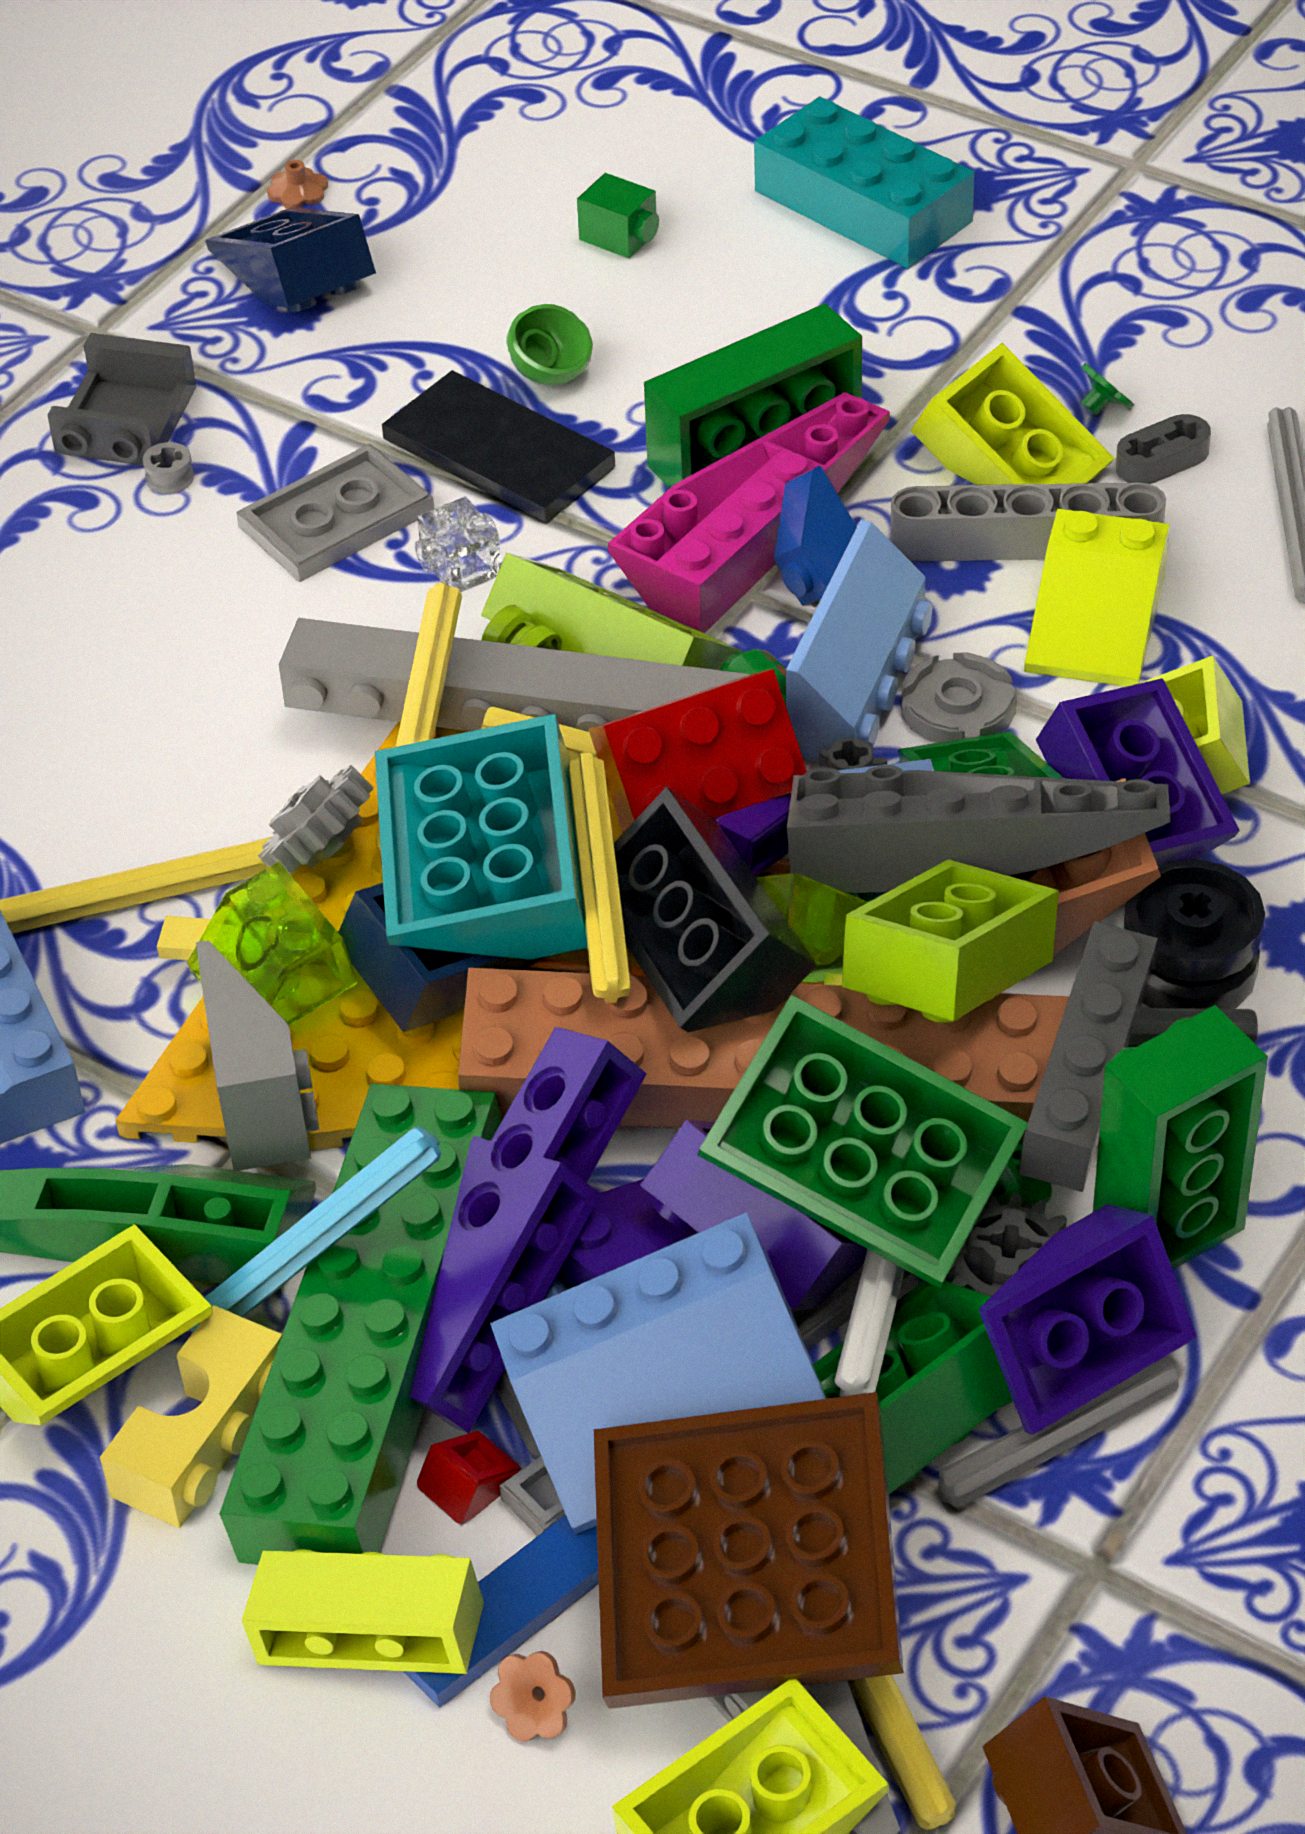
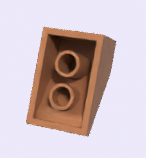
[1010,778,1161,955]

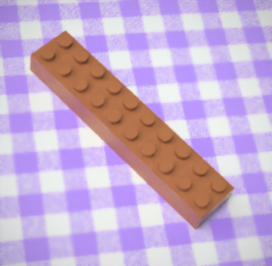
[458,968,1098,1149]

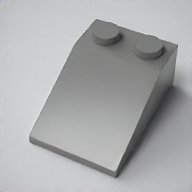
[196,940,320,1172]

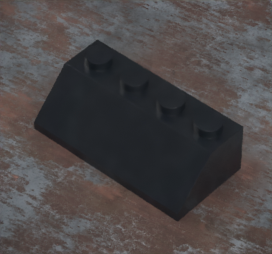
[614,786,817,1033]

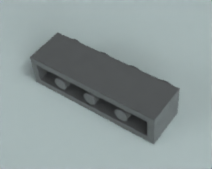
[1018,921,1158,1192]

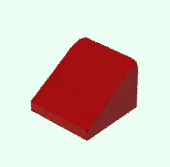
[417,1431,522,1524]

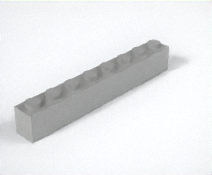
[278,618,750,732]

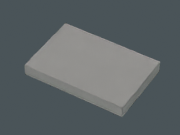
[236,443,434,582]

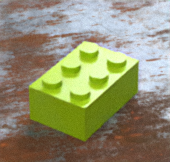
[842,859,1059,1023]

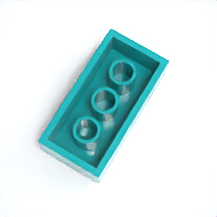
[754,96,975,269]

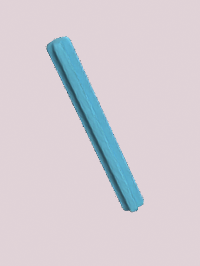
[190,1126,441,1333]

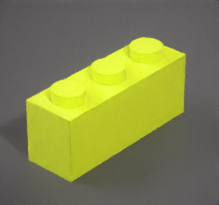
[242,1549,484,1674]

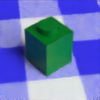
[577,172,659,259]

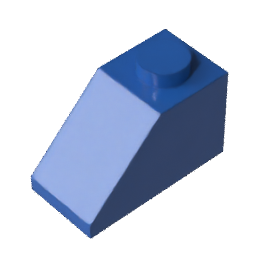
[774,465,857,606]

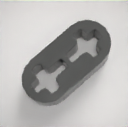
[1116,414,1211,484]

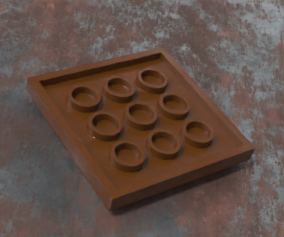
[594,1392,904,1709]

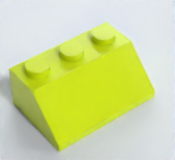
[0,1224,213,1426]

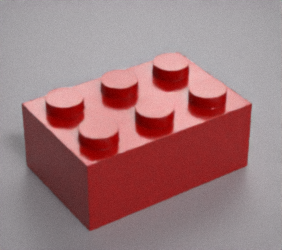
[588,669,807,833]

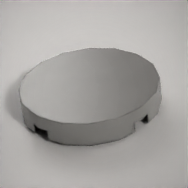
[901,652,1017,743]

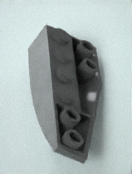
[787,765,1170,896]

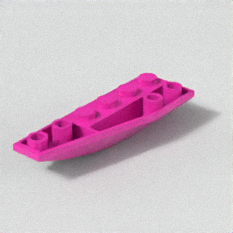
[608,392,890,633]

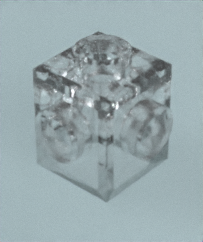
[415,496,501,592]

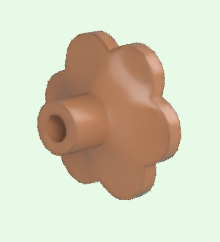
[267,160,328,209]
[490,1651,576,1742]

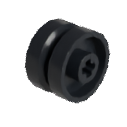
[1123,859,1265,1009]

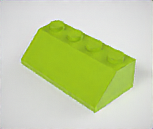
[481,552,742,670]

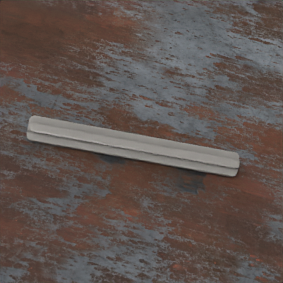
[1267,407,1305,604]

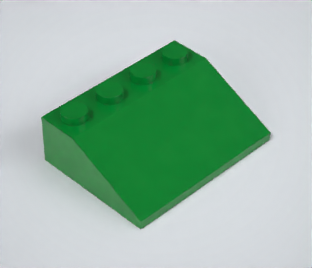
[697,994,1028,1289]

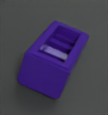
[715,793,791,877]

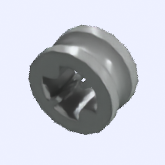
[142,442,194,494]

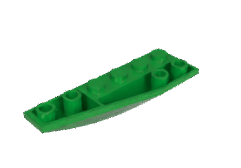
[0,1164,316,1292]

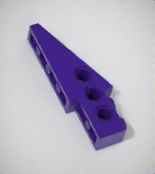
[409,1027,647,1433]

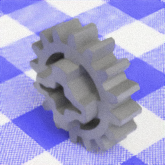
[258,765,374,879]

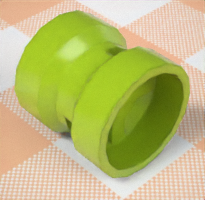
[481,604,562,650]

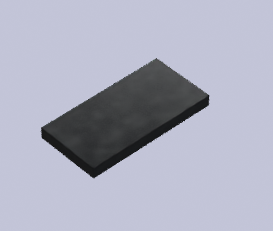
[382,370,615,523]

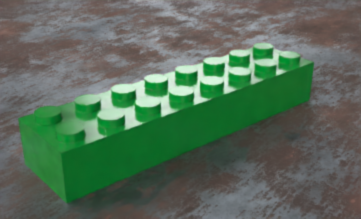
[219,1083,502,1565]

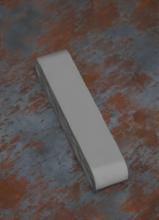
[890,482,1166,561]

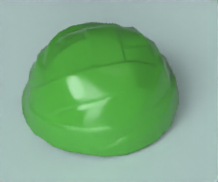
[506,304,593,386]

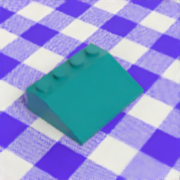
[375,714,588,960]

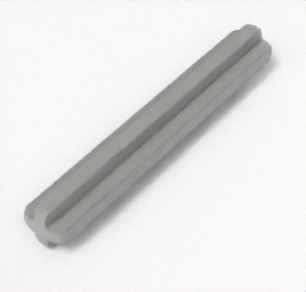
[938,1356,1180,1507]

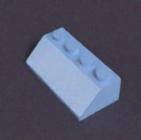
[786,520,933,762]

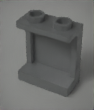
[47,333,197,466]

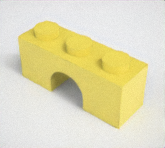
[100,1305,282,1528]

